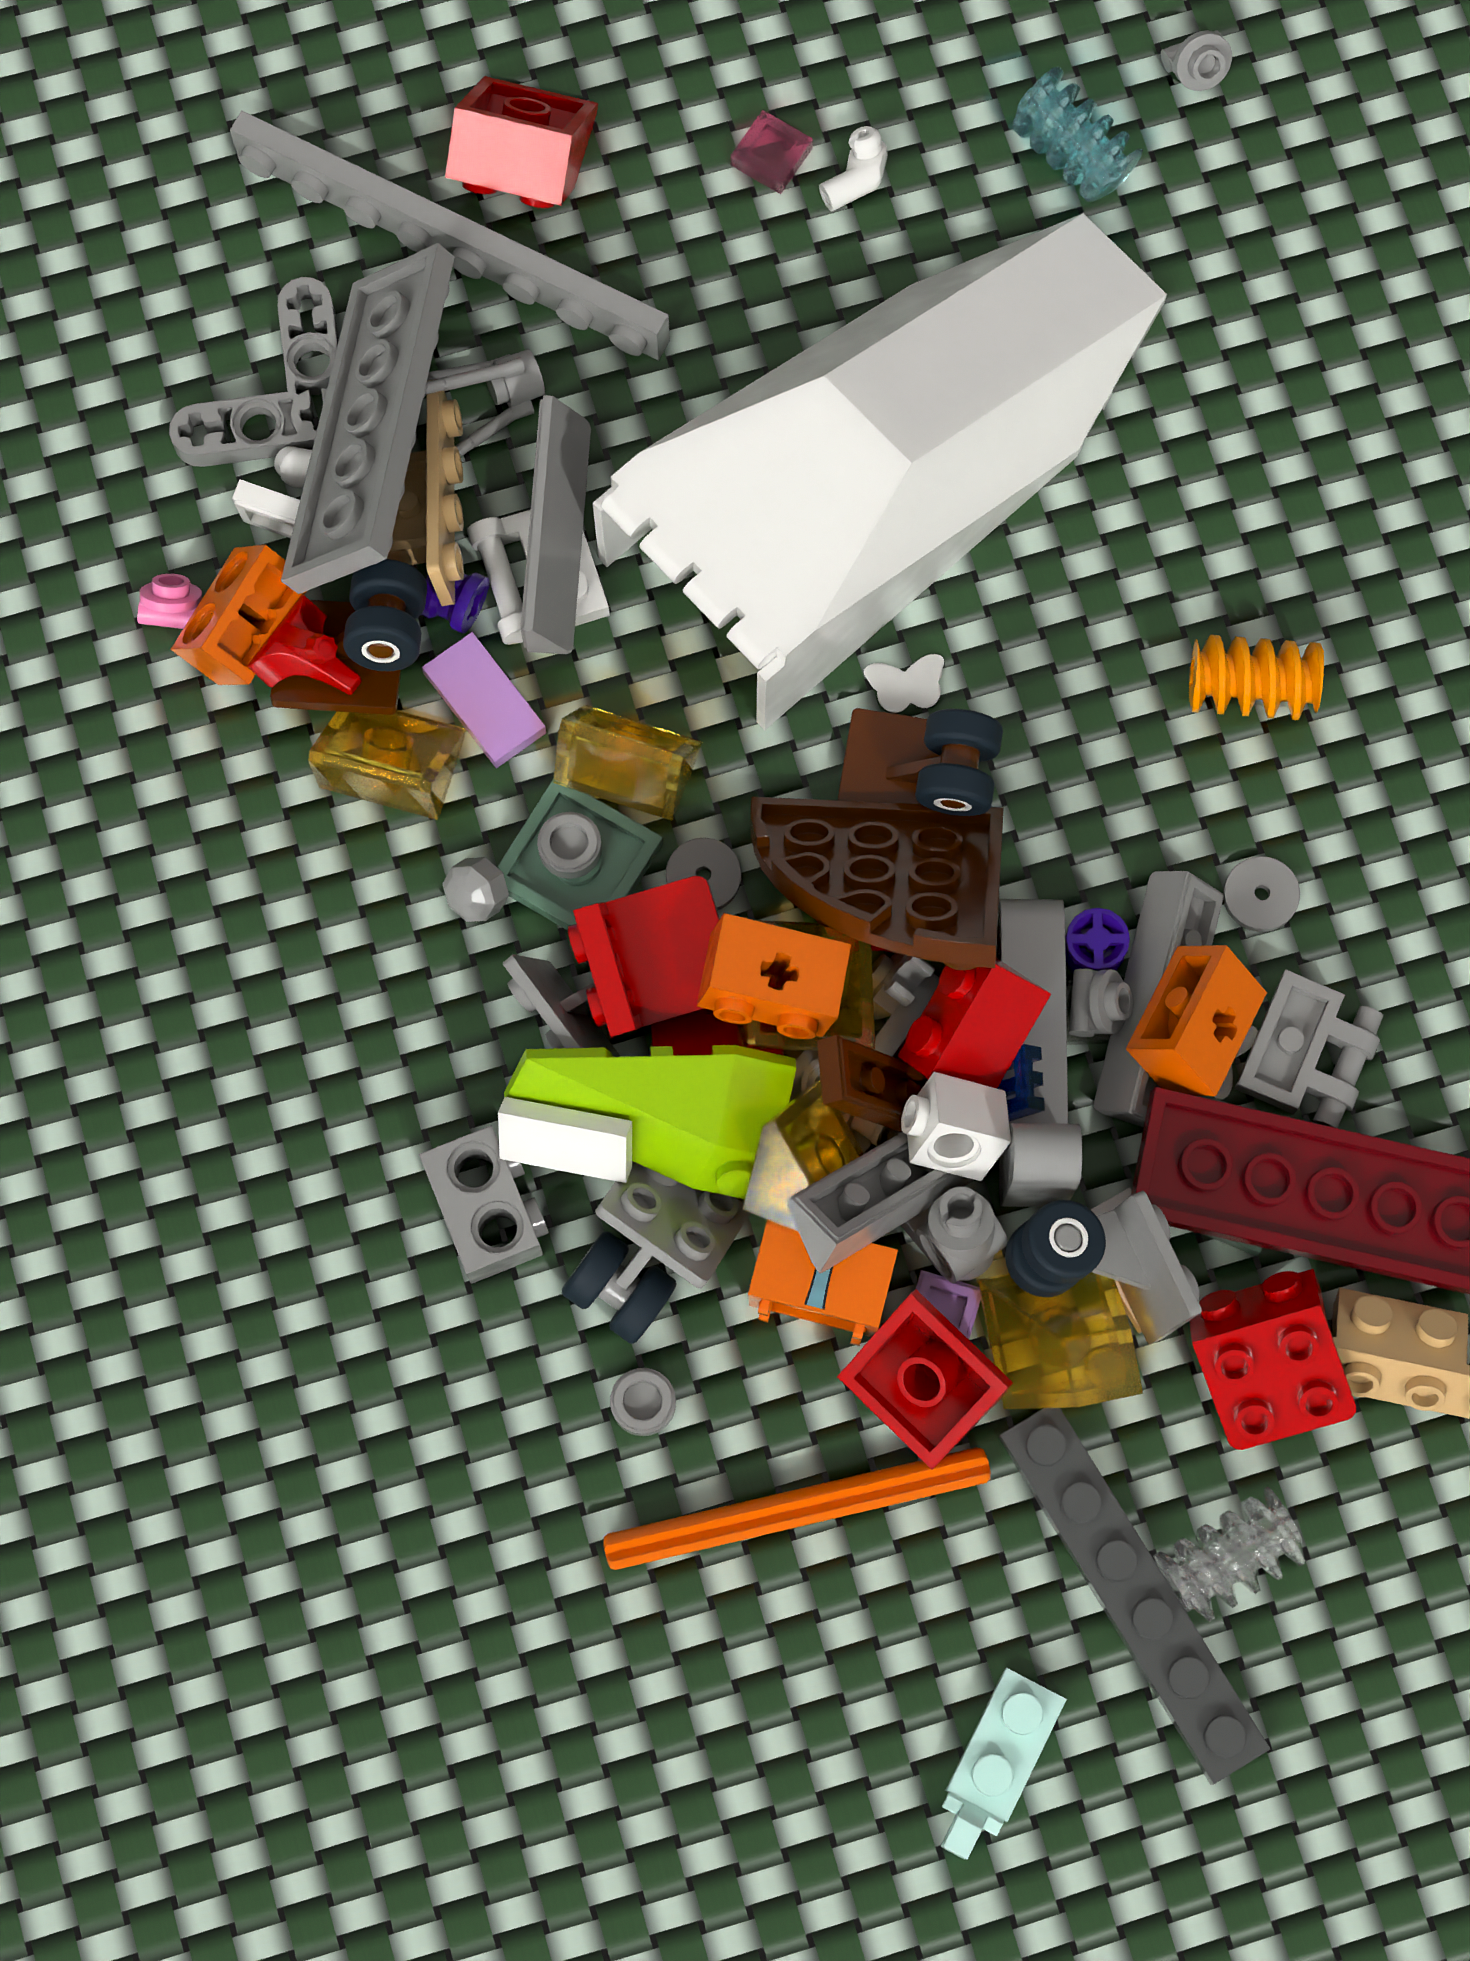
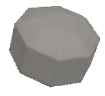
[443,857,509,922]

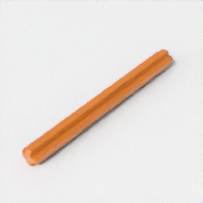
[603,1447,991,1570]

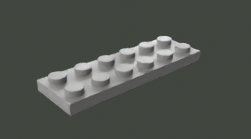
[281,243,455,594]

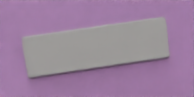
[521,395,591,654]
[1094,871,1224,1127]
[786,1132,974,1273]

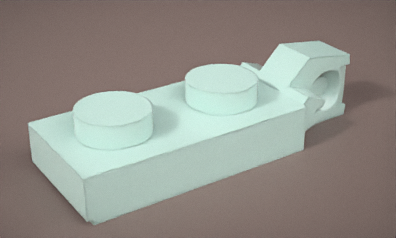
[941,1668,1067,1860]

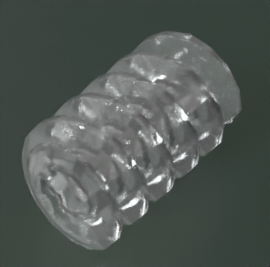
[1153,1486,1306,1622]

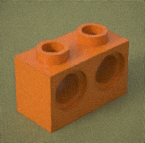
[170,545,307,685]

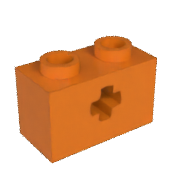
[697,913,851,1039]
[1126,945,1267,1096]

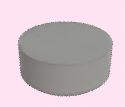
[537,812,602,879]
[610,1368,676,1436]

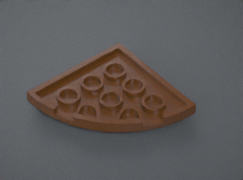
[750,797,1004,970]

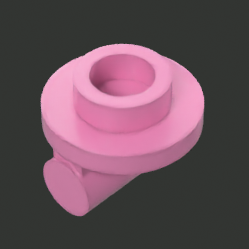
[137,574,202,629]

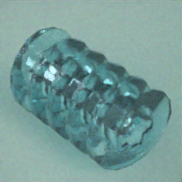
[1013,66,1143,202]

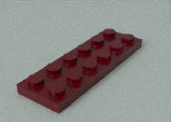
[1131,1087,1470,1294]

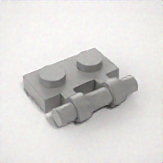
[1234,969,1383,1128]

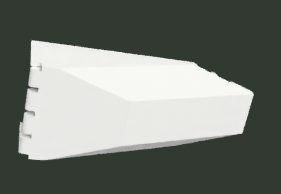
[593,213,1167,731]

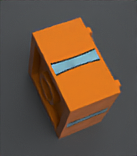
[748,1217,898,1346]

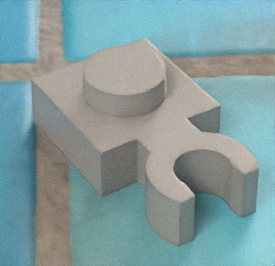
[856,953,935,1020]

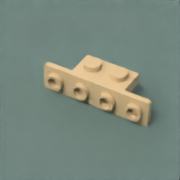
[387,379,464,606]
[1331,1287,1470,1419]

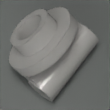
[1161,30,1232,91]
[1069,969,1133,1037]

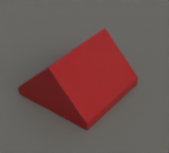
[837,1289,1013,1470]

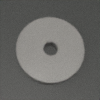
[666,838,741,911]
[1223,856,1300,932]

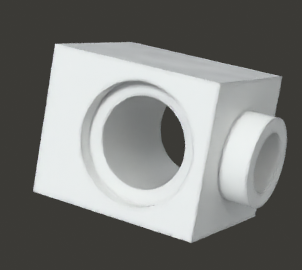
[901,1072,1011,1181]

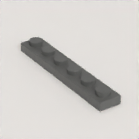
[998,1401,1270,1785]

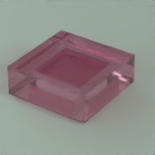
[731,110,813,194]

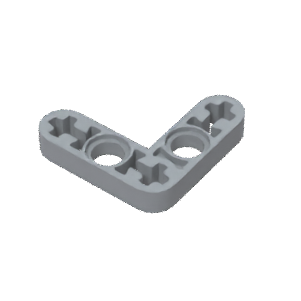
[169,277,339,467]

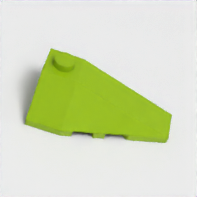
[504,1045,796,1201]

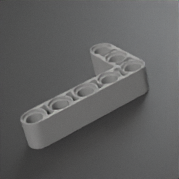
[997,899,1082,1207]

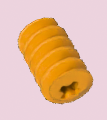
[1189,634,1324,720]

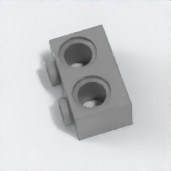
[419,1125,549,1284]

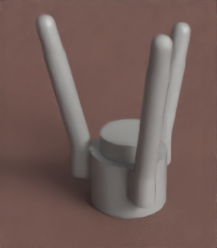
[426,349,545,457]

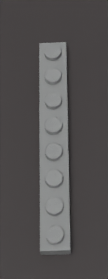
[230,110,670,361]

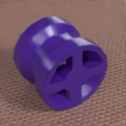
[421,573,490,634]
[1065,908,1130,974]

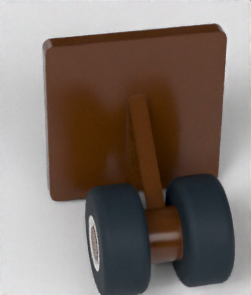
[270,559,427,715]
[838,708,1003,816]

